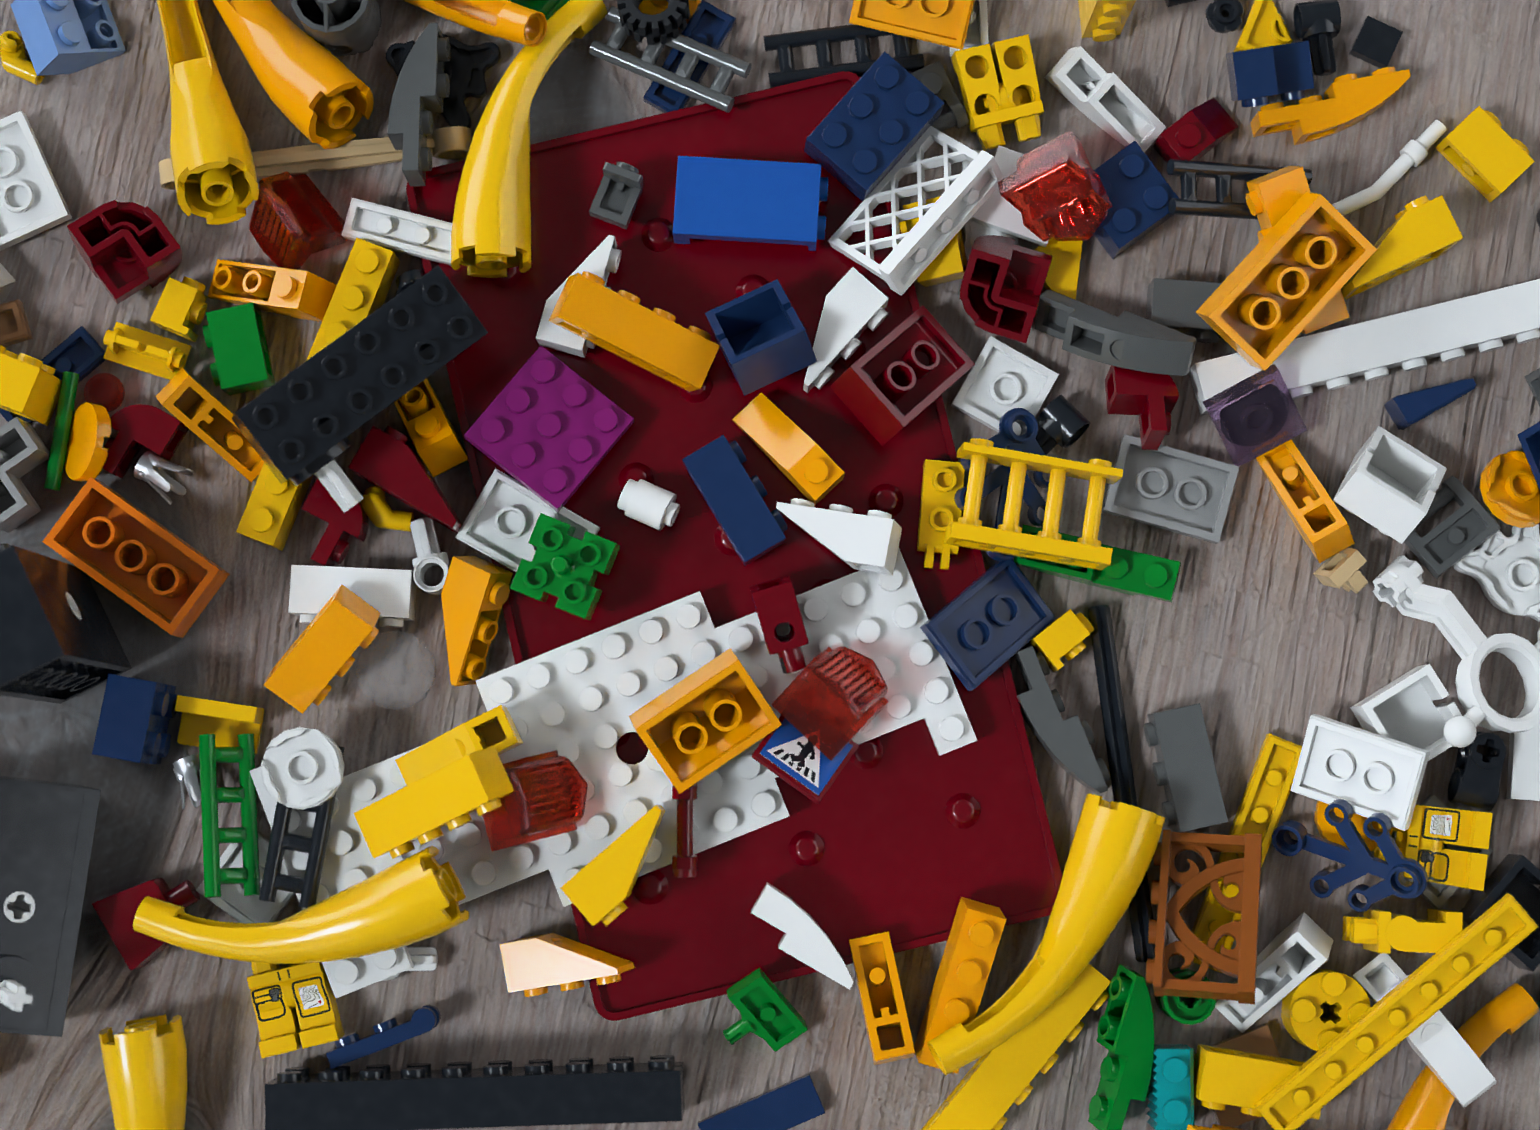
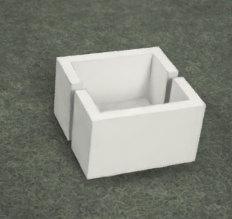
[1333,426,1447,544]
[1350,664,1462,761]

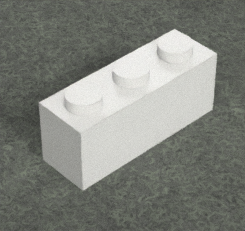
[288,565,417,628]

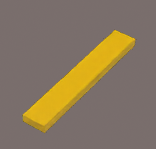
[1182,733,1302,973]

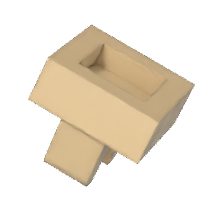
[1313,548,1368,594]

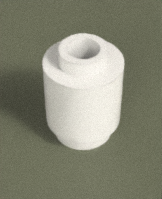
[617,479,680,531]

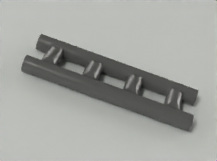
[589,6,752,113]

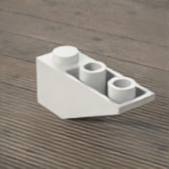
[536,235,622,358]
[803,267,889,393]
[776,498,902,575]

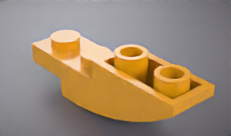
[1250,67,1411,145]

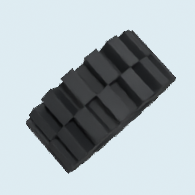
[617,0,690,45]

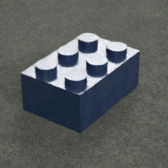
[804,51,945,202]

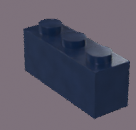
[682,435,789,566]

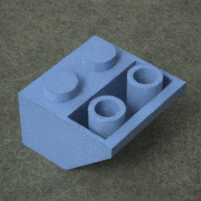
[11,0,126,76]

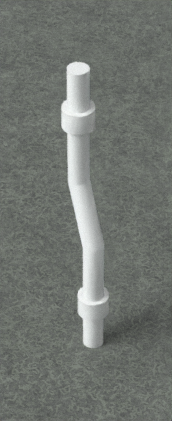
[1332,120,1447,216]

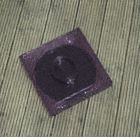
[1203,364,1307,466]

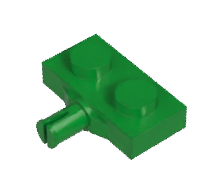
[723,967,808,1052]

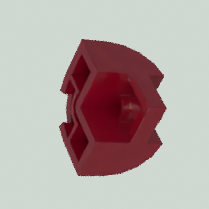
[67,200,182,304]
[960,235,1052,343]

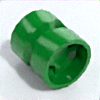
[1154,967,1216,1025]

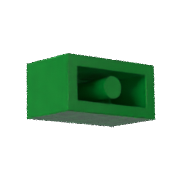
[203,302,275,396]

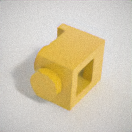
[150,276,207,343]
[1029,609,1094,672]

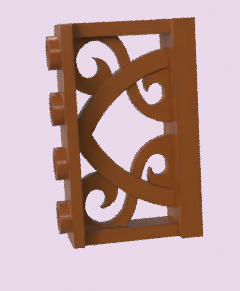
[1146,829,1262,1004]

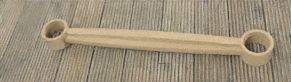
[159,126,472,190]

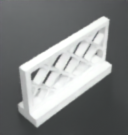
[828,126,1005,296]

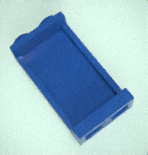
[673,156,829,251]

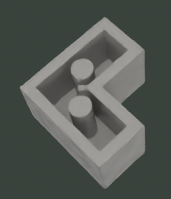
[0,417,50,533]

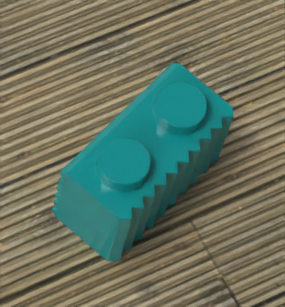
[1146,1044,1194,1130]

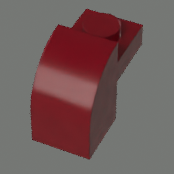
[1105,365,1179,450]
[103,404,189,479]
[301,478,369,567]

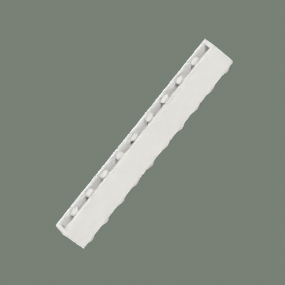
[1189,279,1540,418]

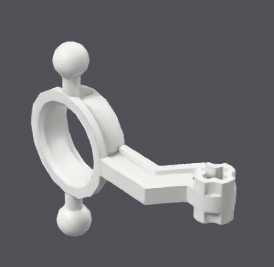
[1372,555,1540,748]

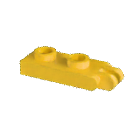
[917,459,965,570]

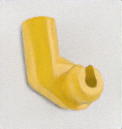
[361,486,414,532]

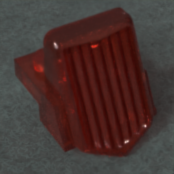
[998,131,1112,242]
[248,171,348,270]
[771,646,889,761]
[483,750,588,852]

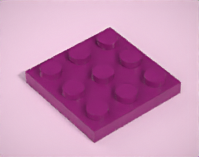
[464,346,634,512]

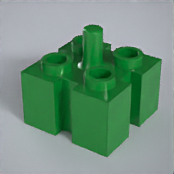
[510,513,620,620]

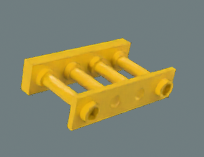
[944,438,1124,571]

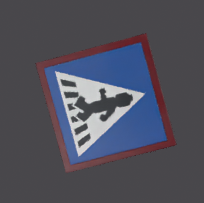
[751,698,859,805]

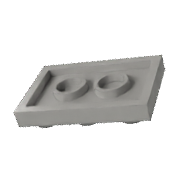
[1102,434,1239,544]

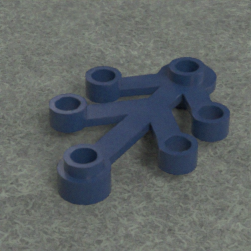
[954,408,1049,561]
[1272,799,1428,912]

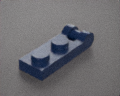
[326,1005,441,1069]

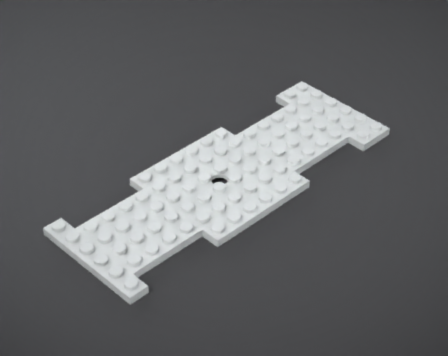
[249,547,977,998]

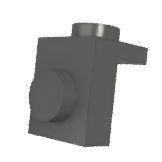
[589,161,644,230]

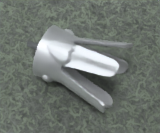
[133,450,194,505]
[173,747,218,810]

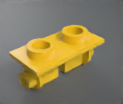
[103,322,192,380]

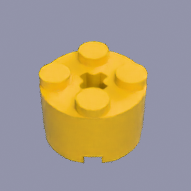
[1281,969,1371,1052]

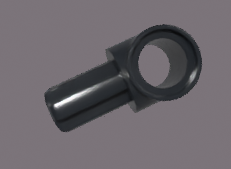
[1293,0,1341,76]
[1023,395,1090,455]

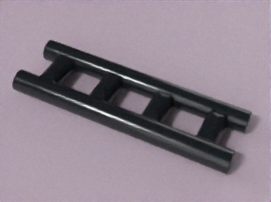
[763,24,924,88]
[1167,159,1313,220]
[259,746,345,908]

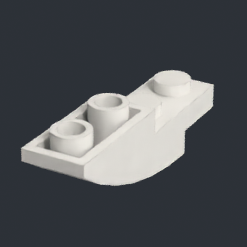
[1353,953,1497,1108]

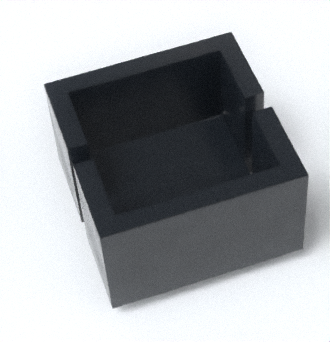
[1459,854,1540,971]

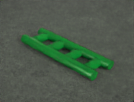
[199,734,260,898]

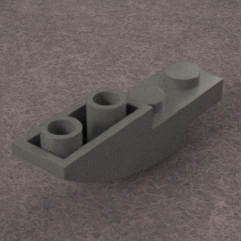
[387,23,451,186]
[1034,289,1197,376]
[1014,646,1110,793]

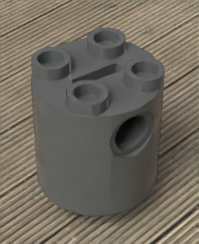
[291,0,382,57]

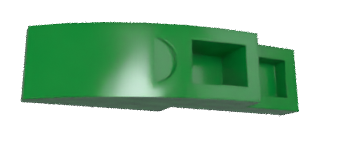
[1014,524,1181,603]
[1088,964,1155,1130]

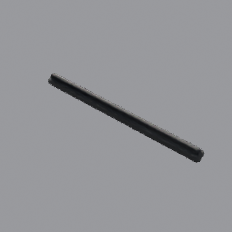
[1088,605,1155,963]

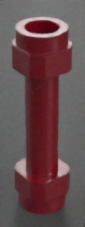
[672,783,698,878]

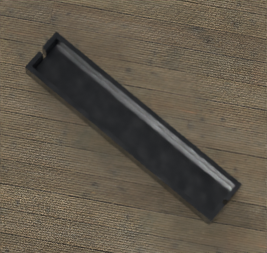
[265,1055,685,1130]

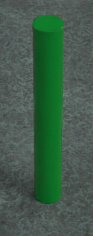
[44,371,80,491]

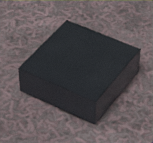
[1349,16,1403,69]

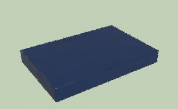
[920,559,1056,691]

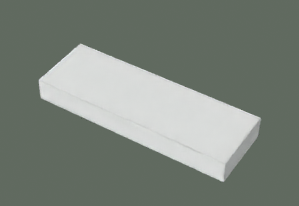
[341,198,452,265]

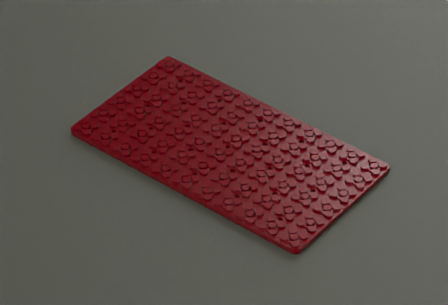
[406,71,1062,1021]

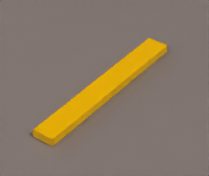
[1254,893,1539,1130]

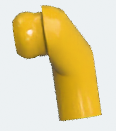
[0,31,45,85]

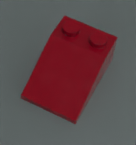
[830,305,975,447]
[348,426,463,534]

